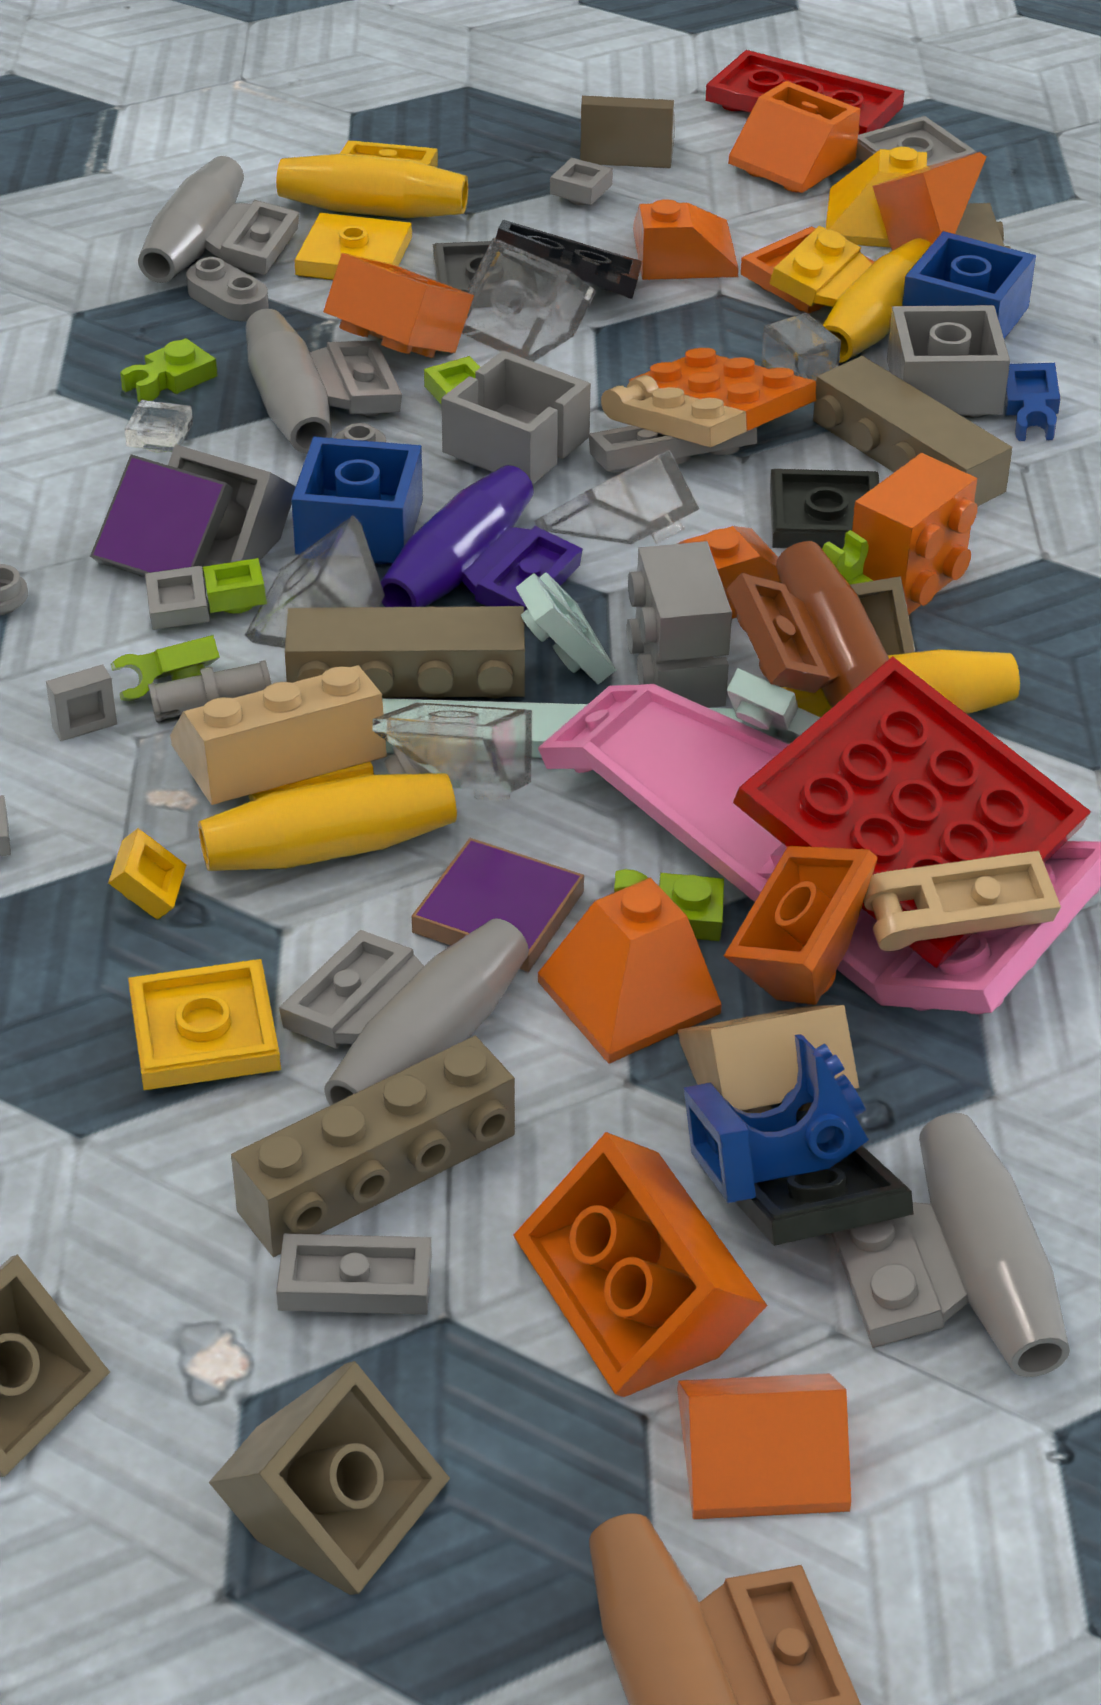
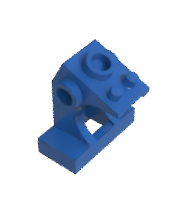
[684,1034,869,1203]

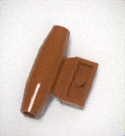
[727,541,889,708]

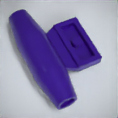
[378,465,583,623]

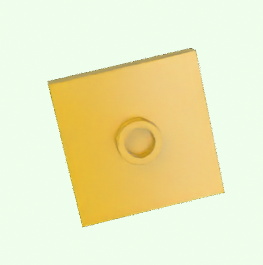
[294,213,412,280]
[128,959,281,1090]

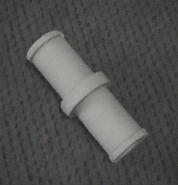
[148,660,271,722]

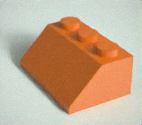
[513,1132,768,1397]

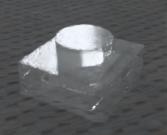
[125,400,193,453]

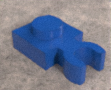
[1004,362,1060,441]

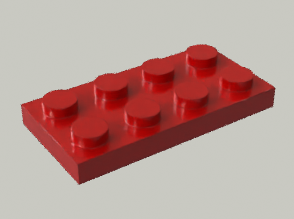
[705,50,905,135]

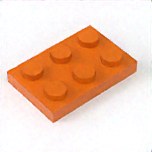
[629,348,816,431]

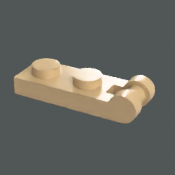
[601,375,747,448]
[863,851,1061,951]

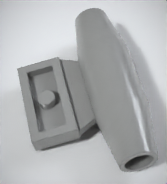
[138,156,299,283]
[246,309,402,454]
[279,919,529,1106]
[831,1113,1070,1377]

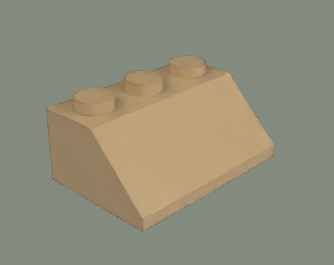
[170,665,387,805]

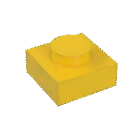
[108,828,187,920]

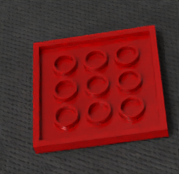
[733,656,1091,969]

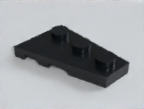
[493,220,642,299]

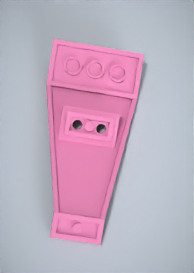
[538,684,1101,1015]

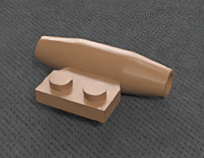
[589,1513,861,1705]

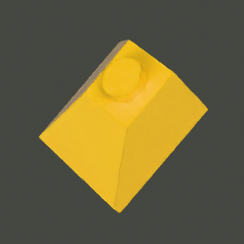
[826,147,927,248]

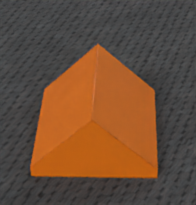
[873,152,987,251]
[677,1373,851,1519]

